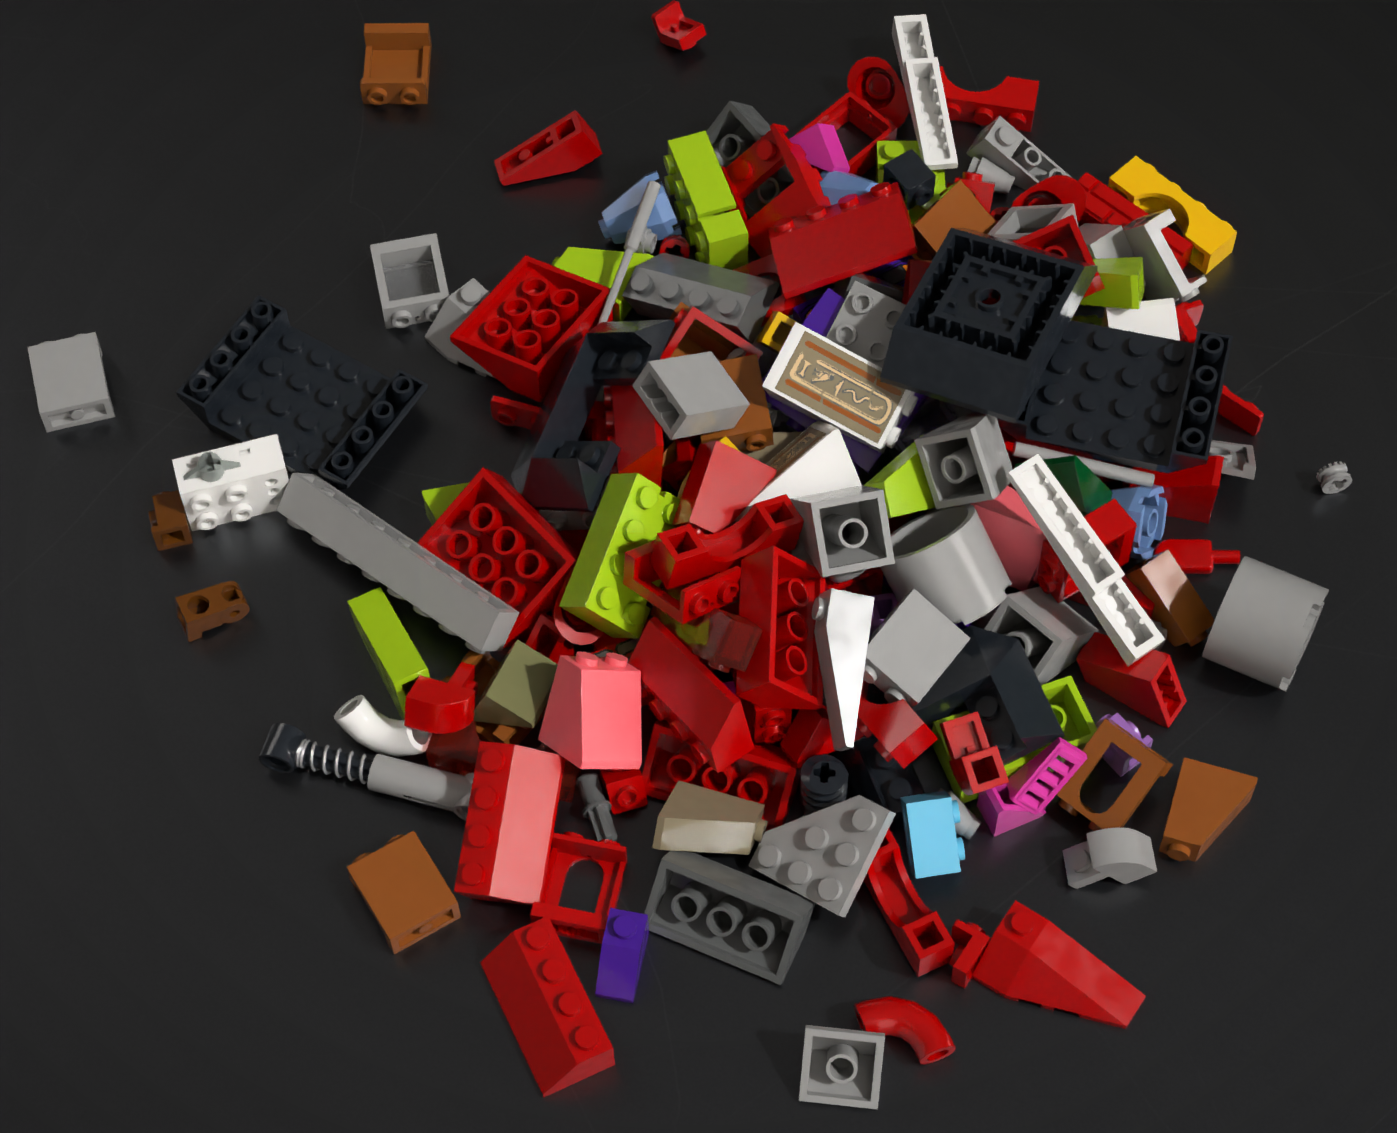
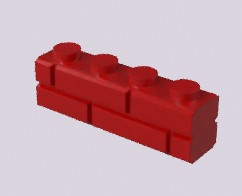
[1077,172,1194,270]

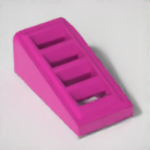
[1007,737,1087,815]

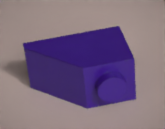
[595,908,649,1003]

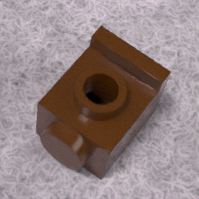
[149,490,193,551]

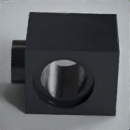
[883,149,936,210]

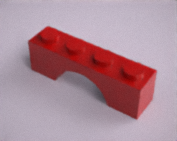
[909,66,1039,132]
[649,494,804,590]
[856,680,938,769]
[863,829,955,977]

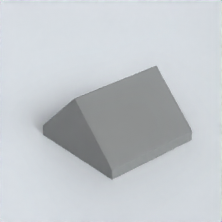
[799,1025,885,1110]

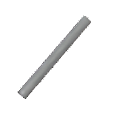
[1012,441,1155,487]

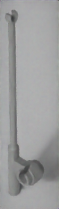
[597,181,661,325]

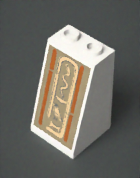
[762,322,918,454]
[729,420,862,527]

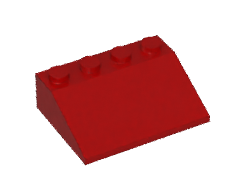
[768,182,918,299]
[450,255,614,402]
[418,467,579,643]

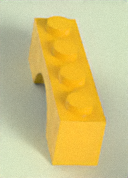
[1108,156,1237,275]

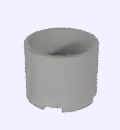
[880,504,1012,626]
[1202,556,1329,692]

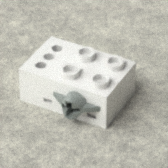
[172,434,289,532]

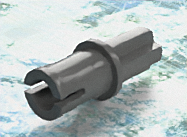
[576,773,618,841]

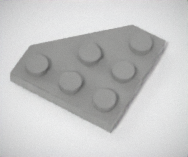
[749,795,896,917]

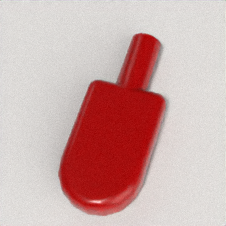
[1153,539,1240,574]

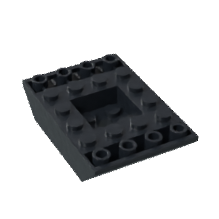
[880,228,1097,424]

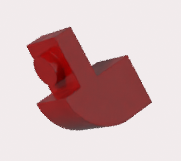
[404,662,478,734]
[940,711,1009,795]

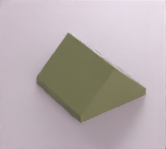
[473,639,558,728]

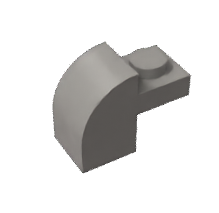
[1062,828,1157,889]

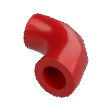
[853,996,956,1064]

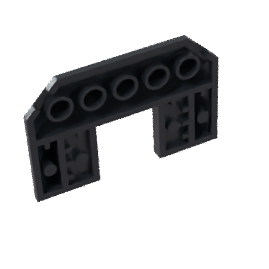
[511,320,675,512]
[827,625,1065,822]

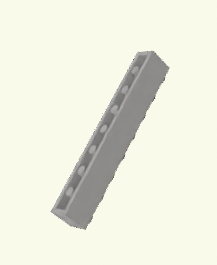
[276,473,520,654]

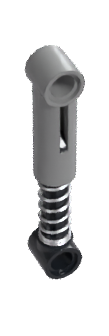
[259,723,474,820]

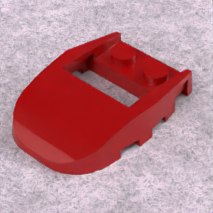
[721,123,831,258]

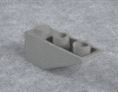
[966,116,1072,190]

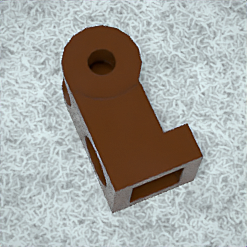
[175,581,250,642]

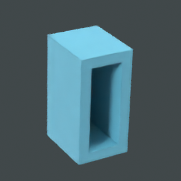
[900,791,965,879]

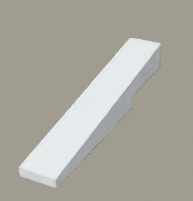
[892,14,958,170]
[1007,454,1165,666]

